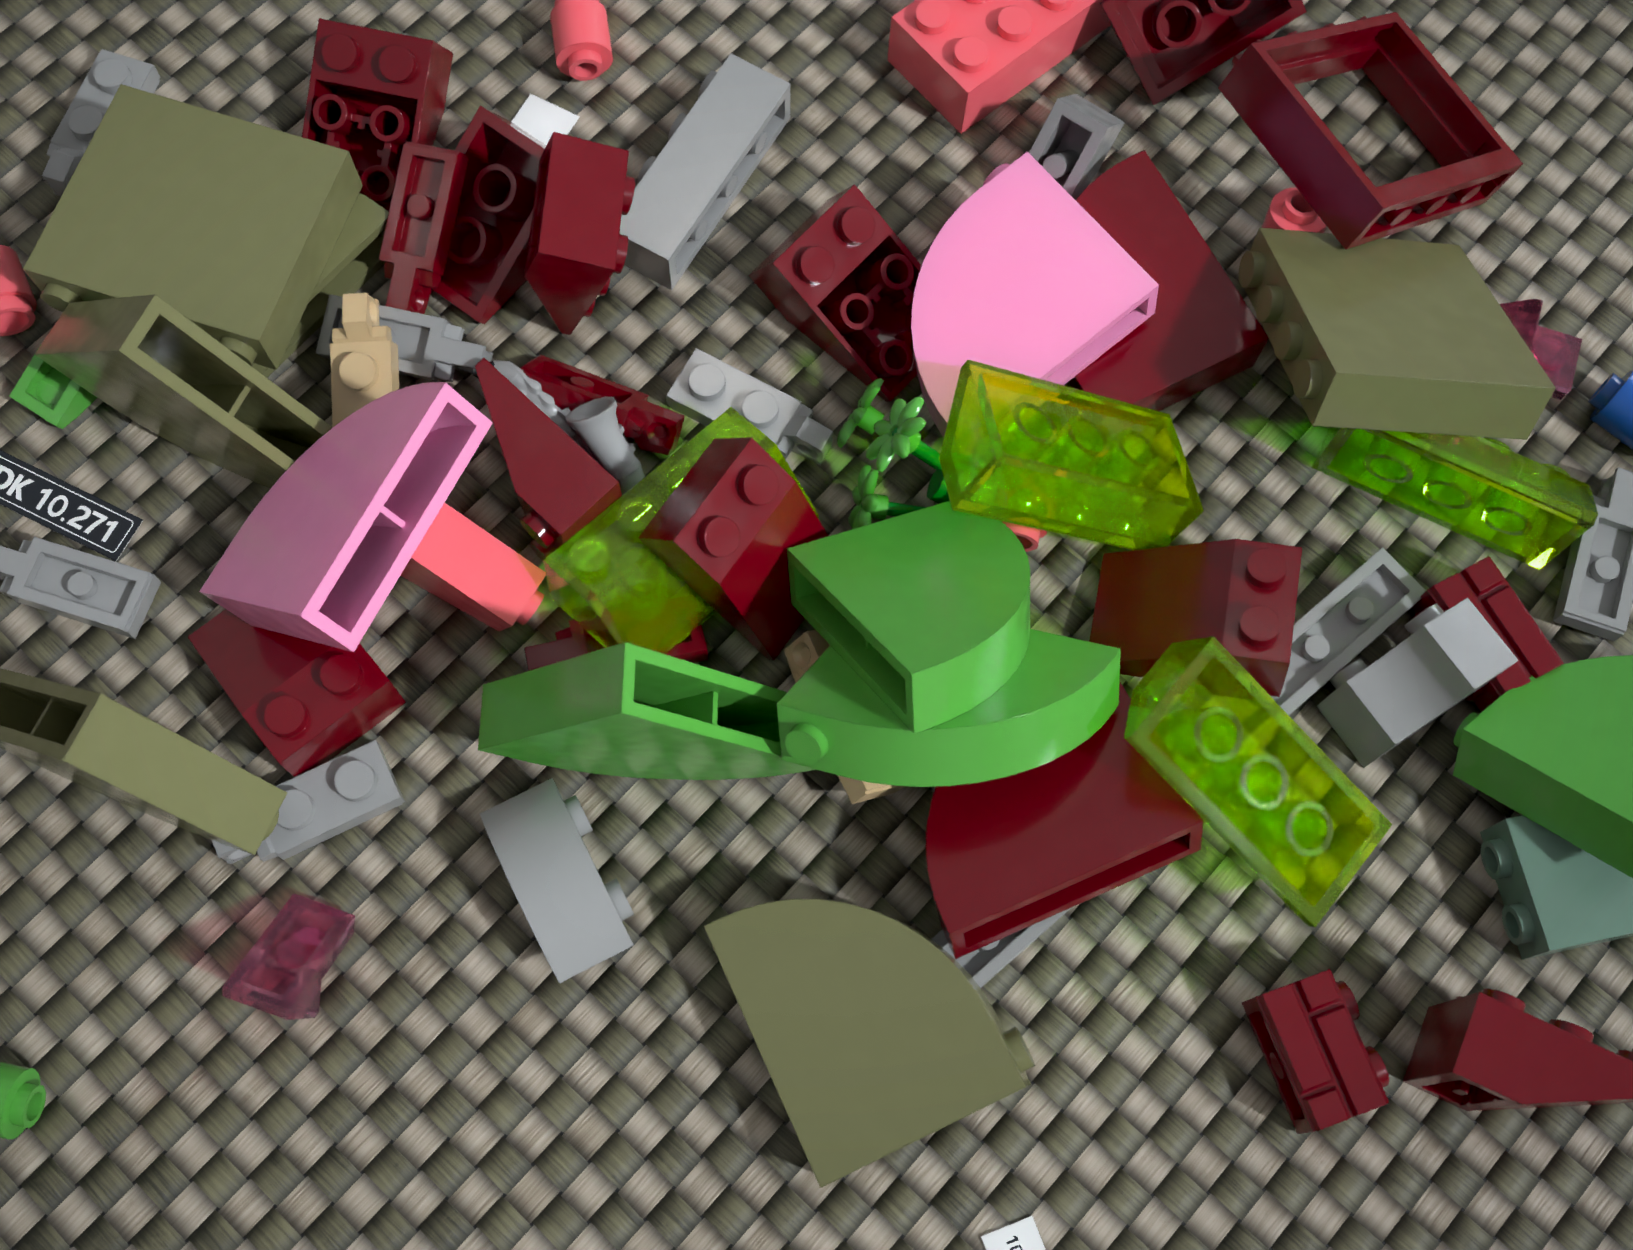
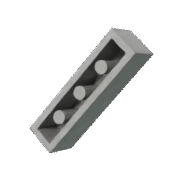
[619,53,791,290]

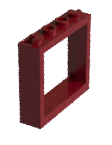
[1218,12,1523,250]

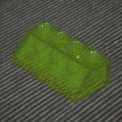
[939,360,1204,550]
[543,407,819,654]
[1312,427,1598,570]
[1124,636,1392,927]

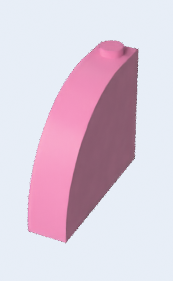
[911,151,1159,463]
[199,382,493,652]

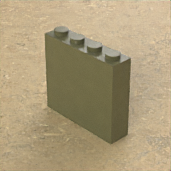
[23,84,363,370]
[1239,227,1556,440]

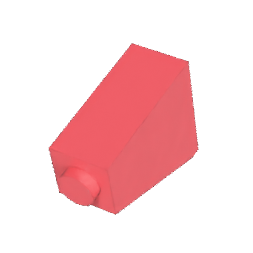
[400,503,547,631]

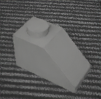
[1029,94,1125,200]

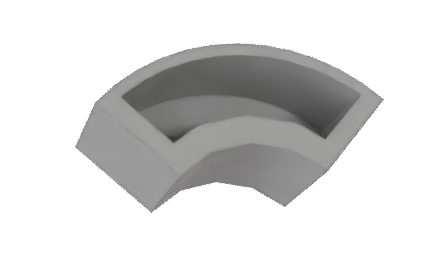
[1316,597,1519,768]
[480,778,634,984]

